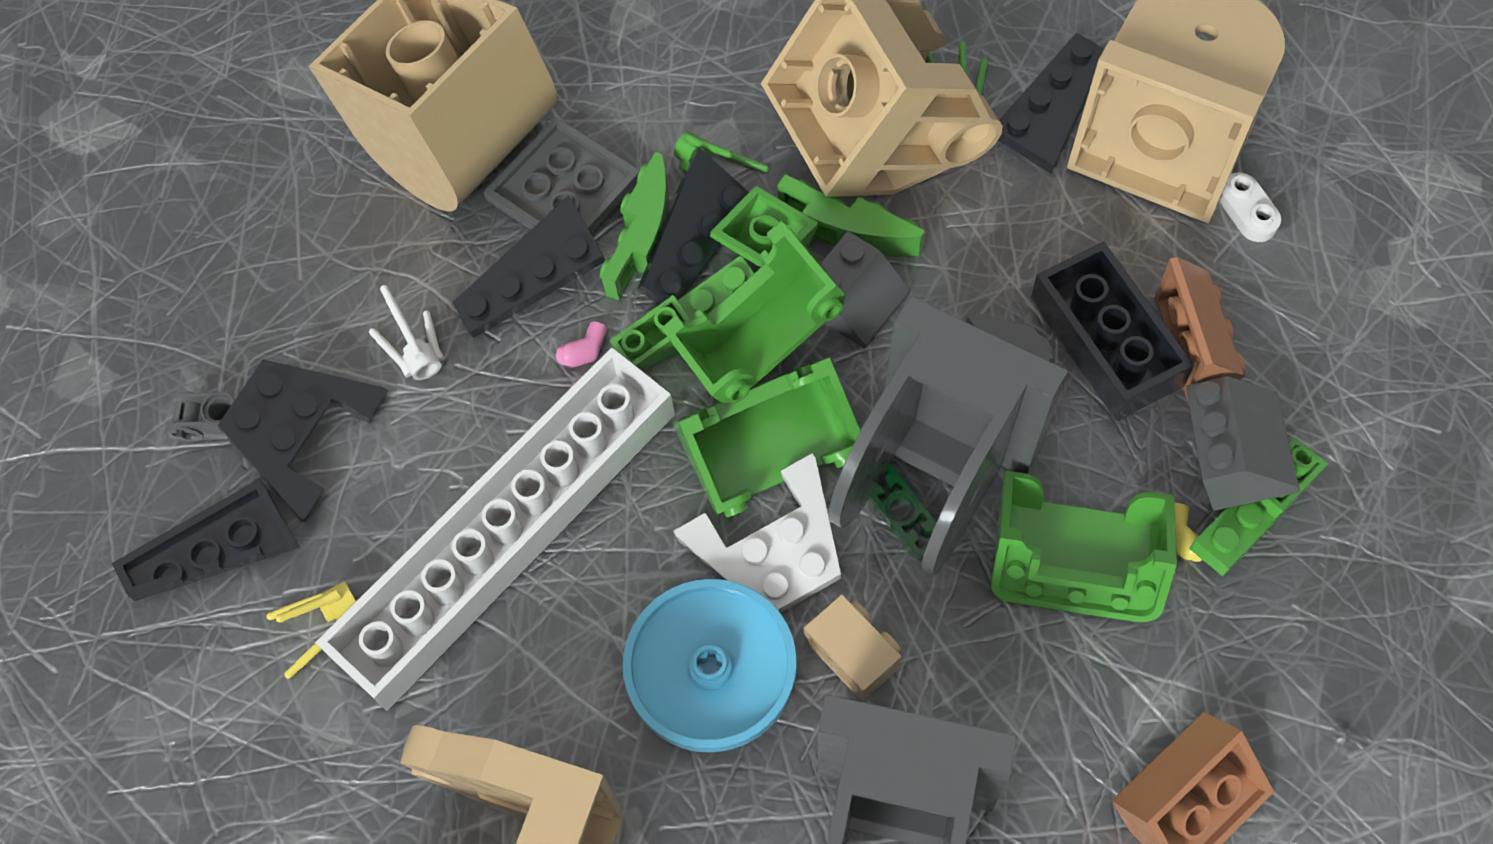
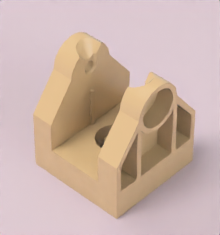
[761,0,1003,197]
[400,725,625,844]

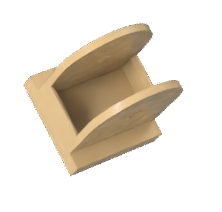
[1067,0,1285,224]

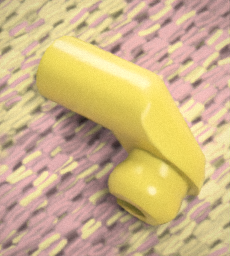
[1174,503,1202,562]

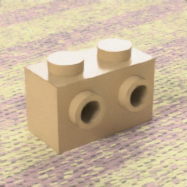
[804,595,902,702]

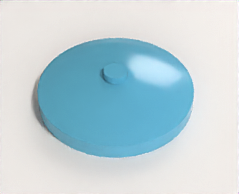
[623,579,797,752]

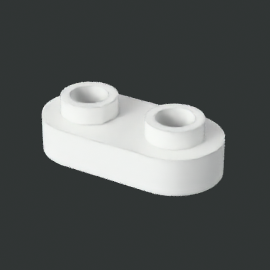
[1219,173,1281,242]

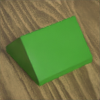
[710,186,818,267]

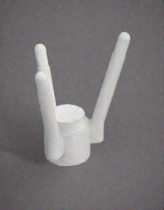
[369,285,444,380]

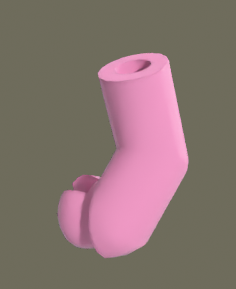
[556,322,608,367]

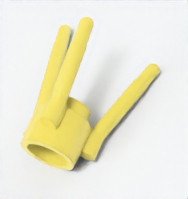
[266,581,356,679]

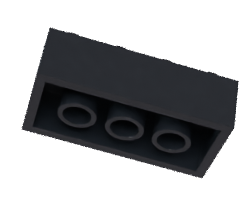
[1031,241,1194,421]

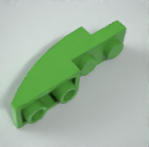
[600,151,669,301]
[777,174,925,257]
[610,255,754,369]
[1189,438,1328,577]

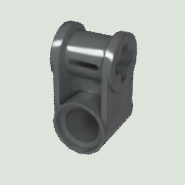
[165,391,235,442]

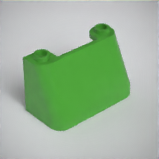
[661,220,845,403]
[672,357,860,517]
[991,471,1177,623]

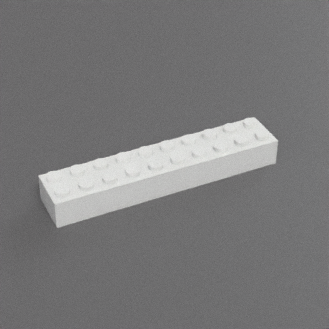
[315,348,675,711]

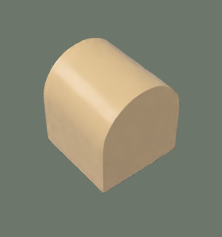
[308,0,557,211]

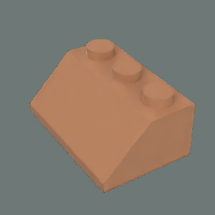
[1154,257,1245,401]
[1112,712,1274,844]

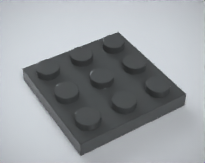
[484,116,640,234]

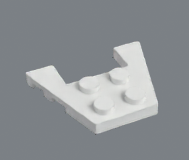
[673,453,842,613]

